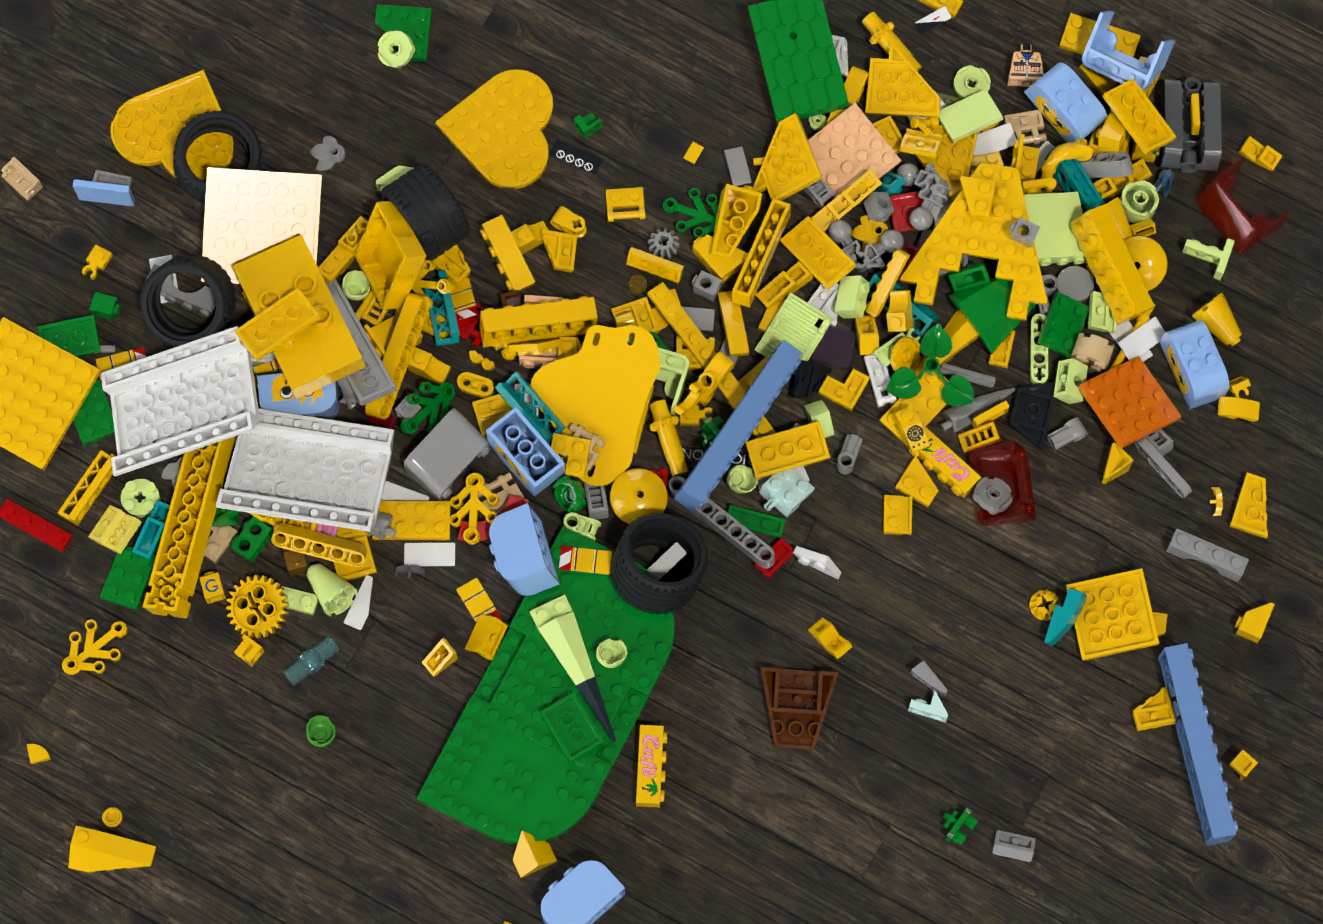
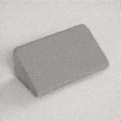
[681,306,715,332]
[992,830,1036,862]

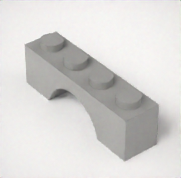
[146,264,216,318]
[1166,529,1249,582]

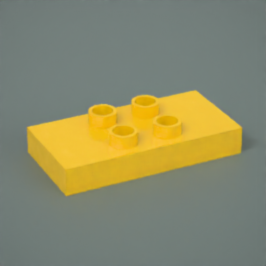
[232,234,366,399]

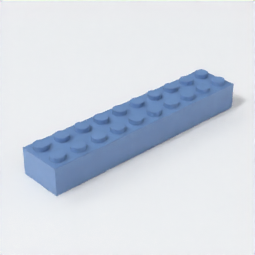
[673,340,802,512]
[1158,643,1238,846]

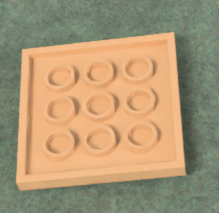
[808,103,902,197]

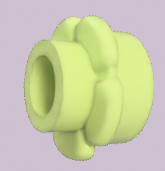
[808,114,827,130]

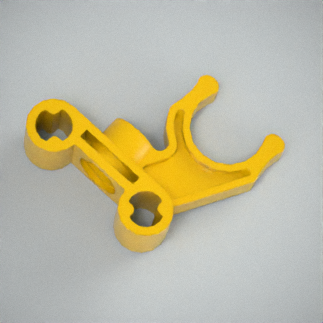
[673,351,735,416]

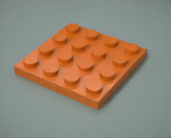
[1078,356,1182,449]

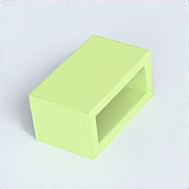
[834,275,870,319]

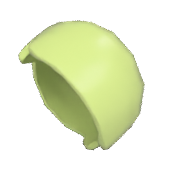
[342,270,371,301]
[727,465,758,494]
[596,638,628,668]

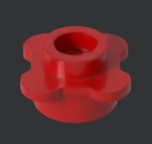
[651,468,669,487]

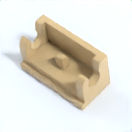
[1,157,43,201]

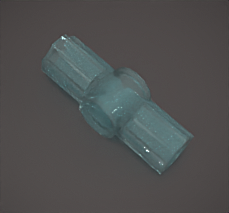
[283,636,340,686]

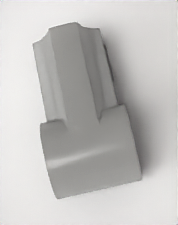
[1047,417,1088,451]
[837,434,863,475]

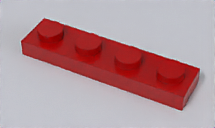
[0,499,73,553]

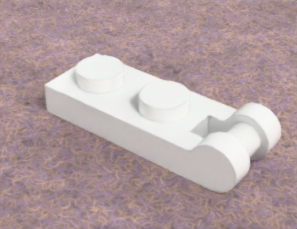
[863,354,897,407]

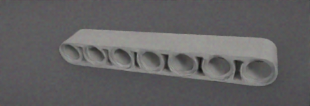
[669,476,775,569]

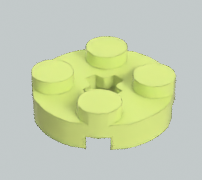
[378,31,415,68]
[953,65,991,99]
[121,479,160,518]

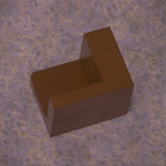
[500,290,522,307]

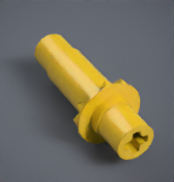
[862,11,922,72]
[649,400,689,477]

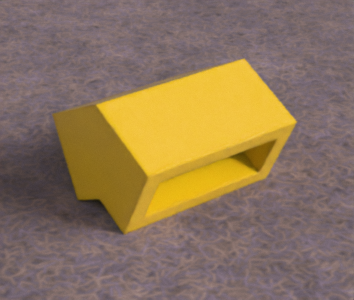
[1130,218,1156,237]

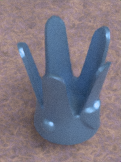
[1153,169,1175,197]

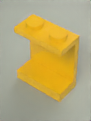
[363,308,423,361]

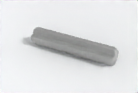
[940,363,996,388]

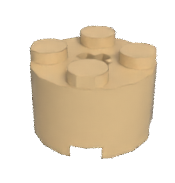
[1071,333,1114,372]

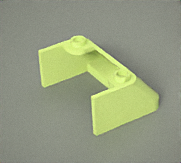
[627,339,689,416]

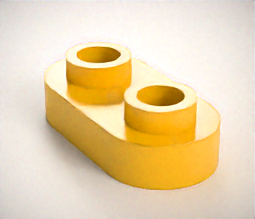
[457,372,494,398]

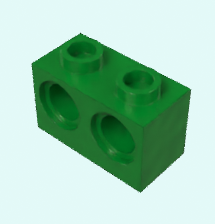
[231,516,273,564]

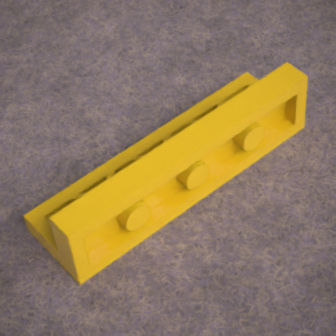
[58,450,115,526]

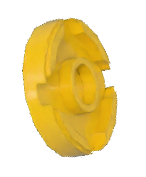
[891,337,921,372]

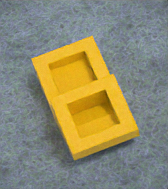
[1238,136,1282,171]
[1218,396,1260,422]

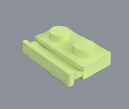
[1088,291,1117,334]

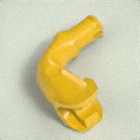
[1041,138,1093,179]

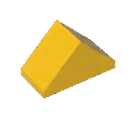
[422,638,458,677]

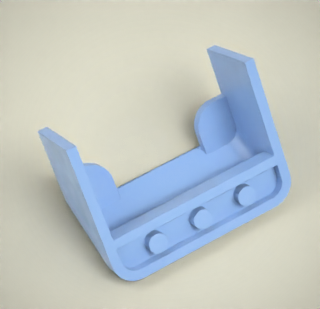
[1082,11,1175,91]

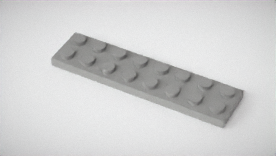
[325,279,397,406]

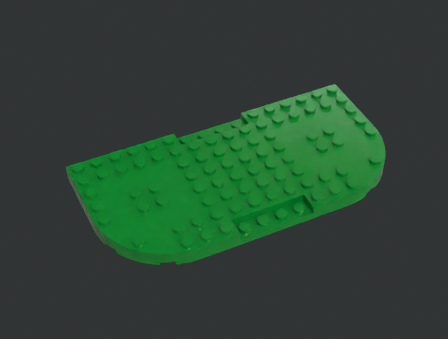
[417,526,674,844]

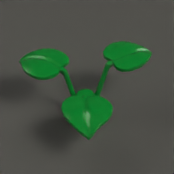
[886,324,974,407]

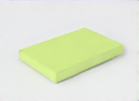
[939,89,1003,143]

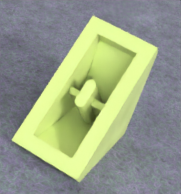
[804,400,834,438]

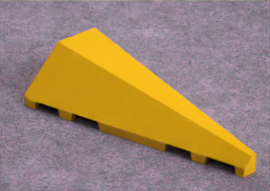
[914,309,980,377]

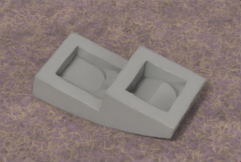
[724,146,752,186]

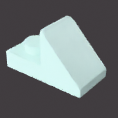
[908,691,948,722]

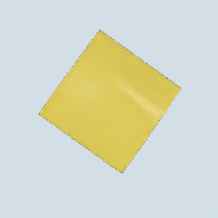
[88,505,142,554]

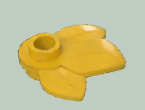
[851,215,888,252]

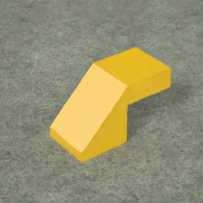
[808,617,852,659]

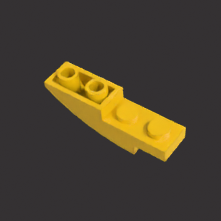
[318,216,368,284]

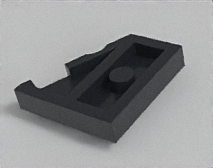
[790,360,832,402]

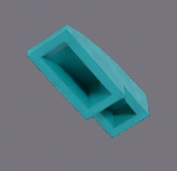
[132,500,170,559]
[1044,589,1087,646]

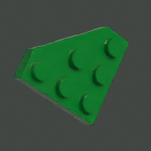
[375,4,432,62]

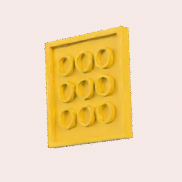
[1066,568,1160,661]

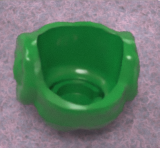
[552,475,587,513]

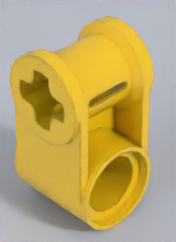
[550,206,587,238]

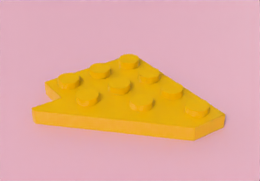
[865,43,941,118]
[753,113,823,201]
[913,124,978,200]

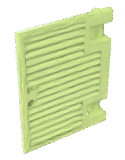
[754,292,834,375]

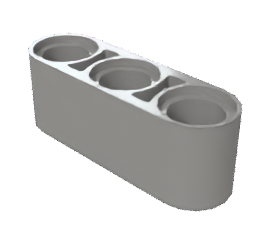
[1079,152,1134,178]

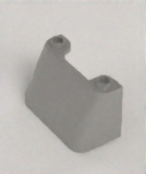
[404,408,491,501]

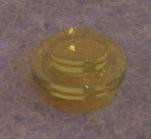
[628,275,647,294]

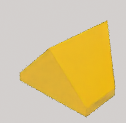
[1102,442,1134,484]
[513,830,557,878]

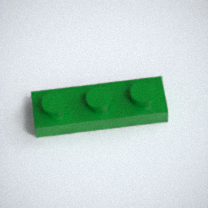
[725,505,786,539]

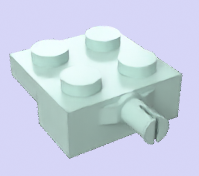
[759,469,815,517]

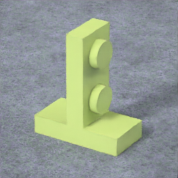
[1182,238,1235,280]

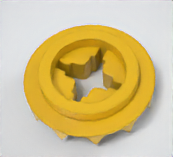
[1029,590,1060,620]

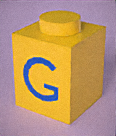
[199,572,226,604]

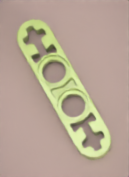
[1030,314,1048,384]

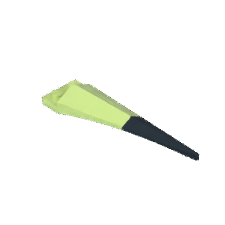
[529,595,616,743]

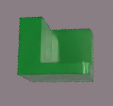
[573,113,603,140]

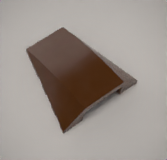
[760,667,839,750]

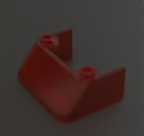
[1196,158,1288,253]

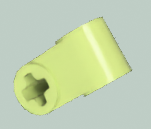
[563,512,601,542]

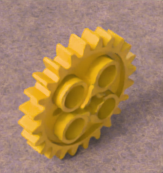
[226,575,289,639]

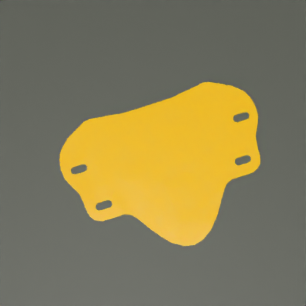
[531,325,661,486]

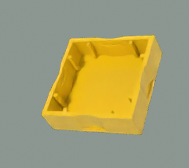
[354,201,427,310]

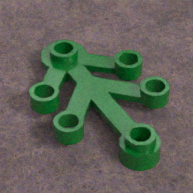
[663,188,718,239]
[401,382,455,434]

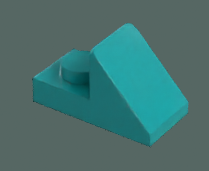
[876,172,906,196]

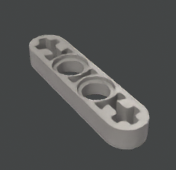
[1134,438,1192,498]

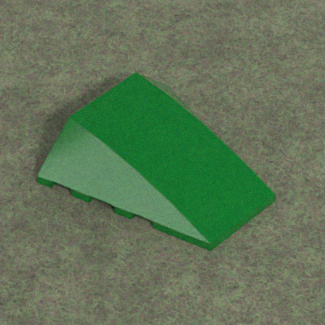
[948,277,1036,354]

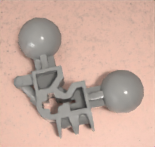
[896,163,952,231]
[828,220,904,272]

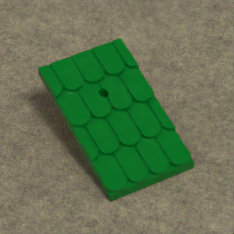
[748,0,849,125]

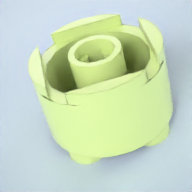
[1120,180,1159,223]

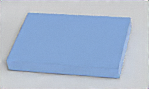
[73,179,135,207]

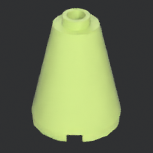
[307,564,358,616]

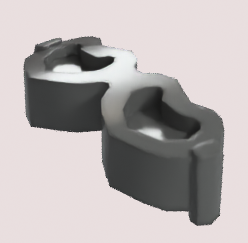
[394,565,425,579]

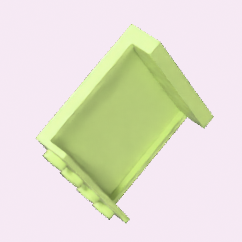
[1024,192,1086,266]

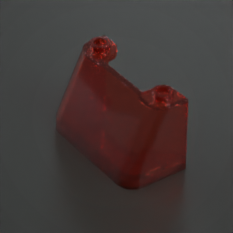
[969,441,1036,526]

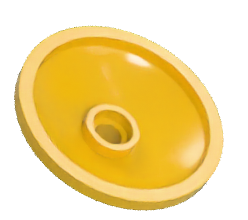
[1124,236,1168,291]
[610,469,668,524]

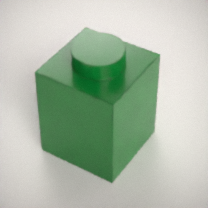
[89,292,121,321]

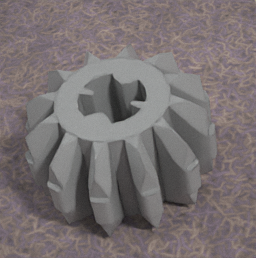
[648,227,680,260]

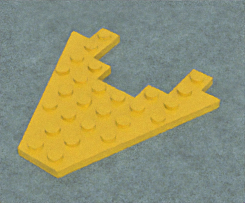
[900,163,1048,321]

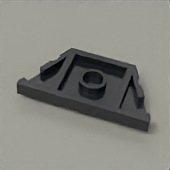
[1009,380,1056,450]

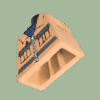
[1007,43,1044,87]

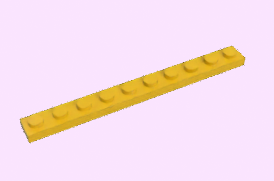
[647,282,776,439]

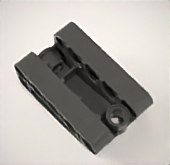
[1160,77,1222,173]

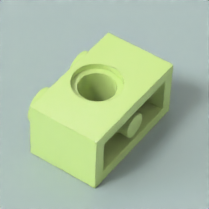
[1053,358,1088,404]

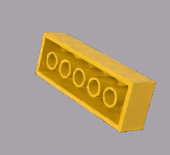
[1069,204,1154,325]
[479,296,598,347]

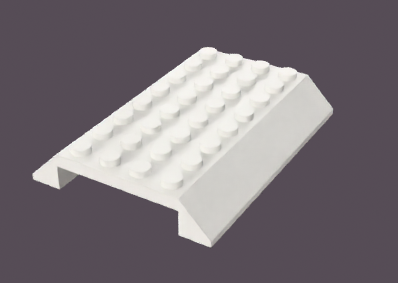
[101,326,260,476]
[216,409,394,532]

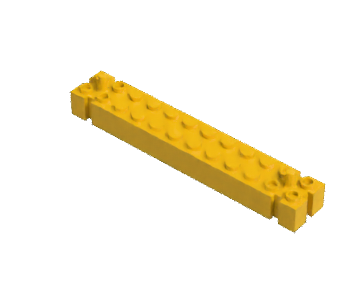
[143,436,236,618]

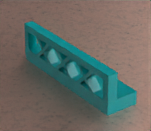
[1044,142,1105,214]
[424,270,459,346]
[867,271,940,338]
[495,372,566,443]

